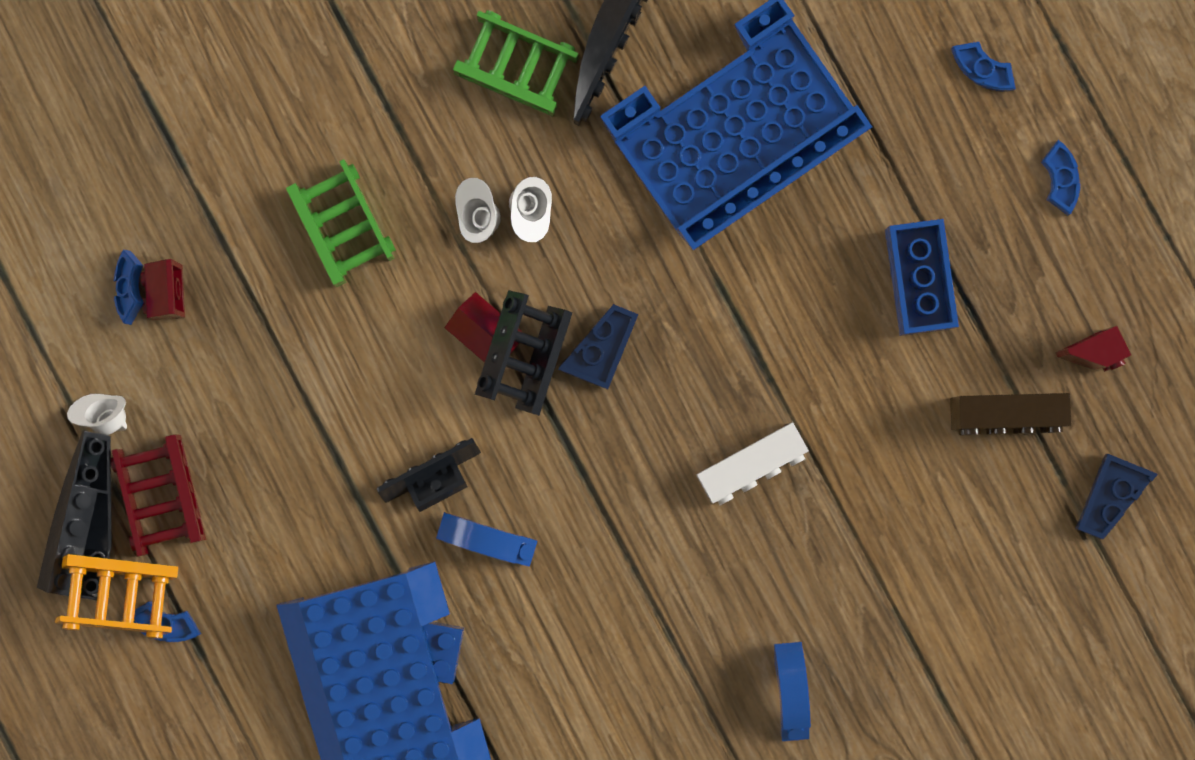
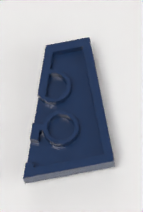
[558,304,639,390]
[1076,454,1158,539]

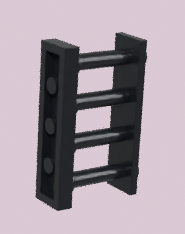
[474,290,573,416]

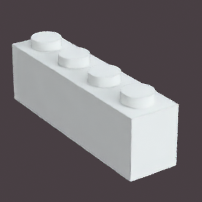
[696,423,809,505]

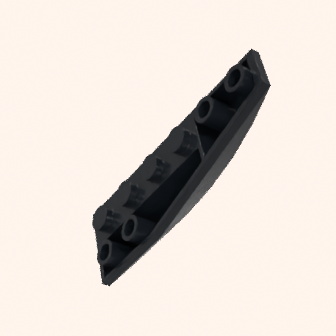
[574,0,648,126]
[37,430,112,601]

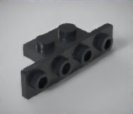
[376,438,481,512]

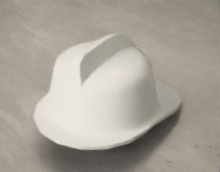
[509,177,552,242]
[455,178,501,243]
[67,394,127,435]

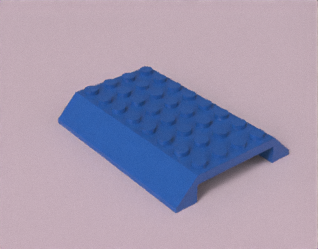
[600,0,872,250]
[276,561,491,760]

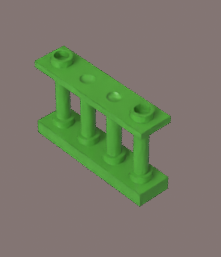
[453,10,578,117]
[286,159,396,287]

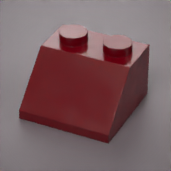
[141,259,185,320]
[1055,326,1131,372]

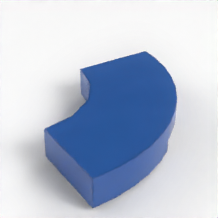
[951,42,1016,92]
[1041,140,1080,216]
[114,249,144,325]
[134,601,201,642]

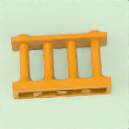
[55,554,178,639]

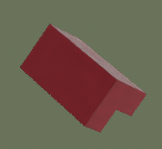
[444,292,522,363]

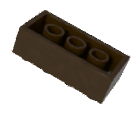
[950,393,1071,435]

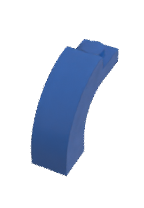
[436,512,537,567]
[774,642,811,741]

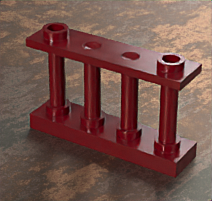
[111,434,206,557]

